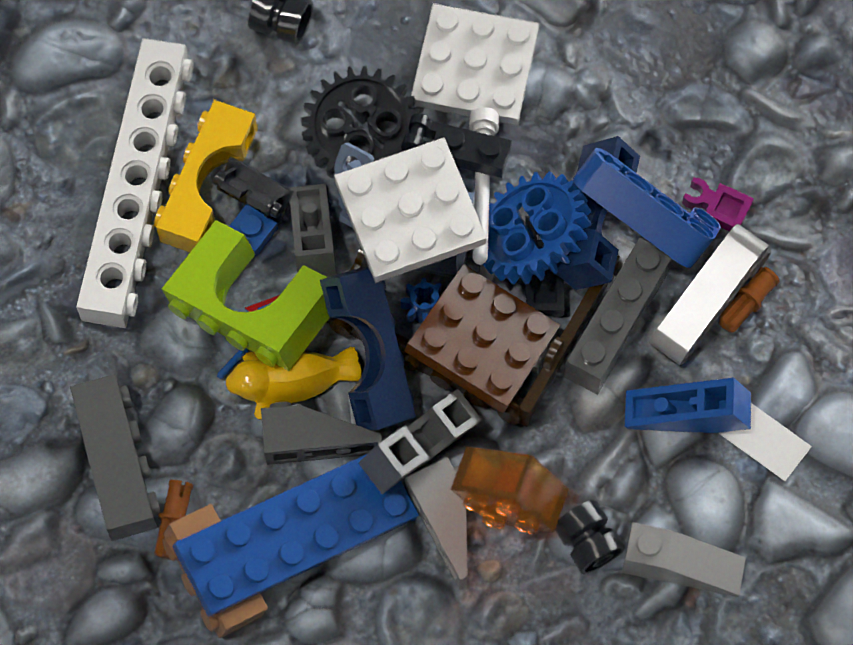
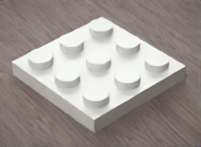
[411,4,539,126]
[334,138,487,283]

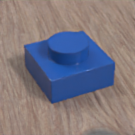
[229,204,278,257]

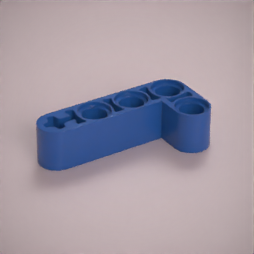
[573,148,721,268]

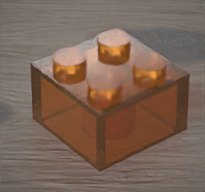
[450,447,569,534]

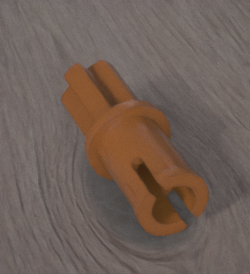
[718,267,780,333]
[154,479,194,560]

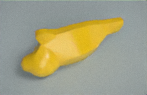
[226,347,361,420]

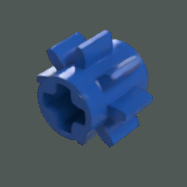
[401,277,441,323]

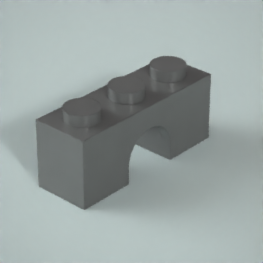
[359,389,482,494]

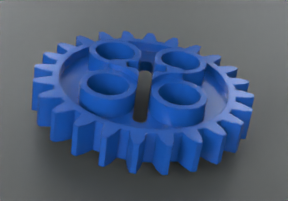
[482,171,592,284]

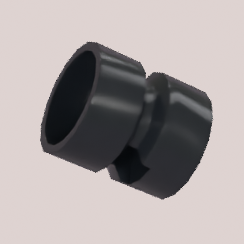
[248,0,313,45]
[553,500,625,574]

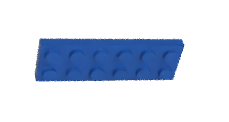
[172,454,419,618]

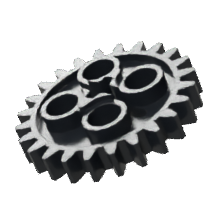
[301,66,420,176]

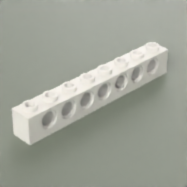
[76,38,193,328]

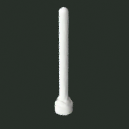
[469,108,499,265]

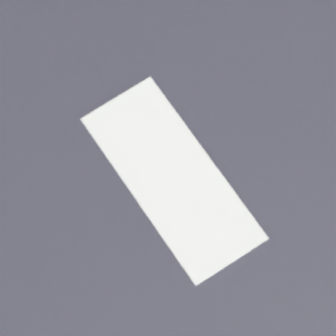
[719,403,812,481]

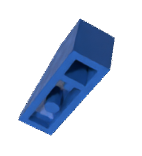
[625,378,751,433]

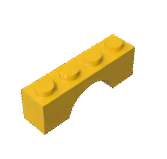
[154,100,258,252]

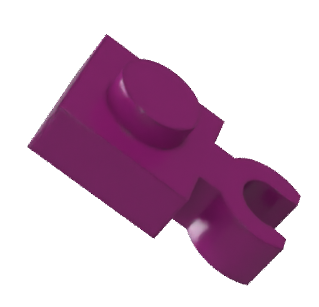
[682,177,754,232]

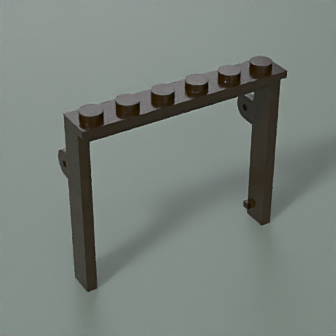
[327,247,620,427]

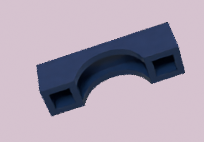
[556,136,640,290]
[320,267,416,430]

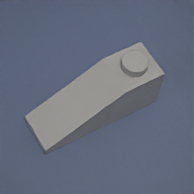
[405,457,469,590]
[622,522,746,597]

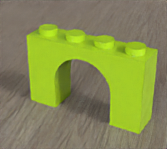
[161,220,329,371]

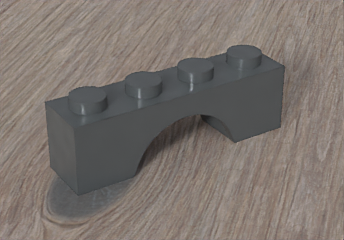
[564,237,672,395]

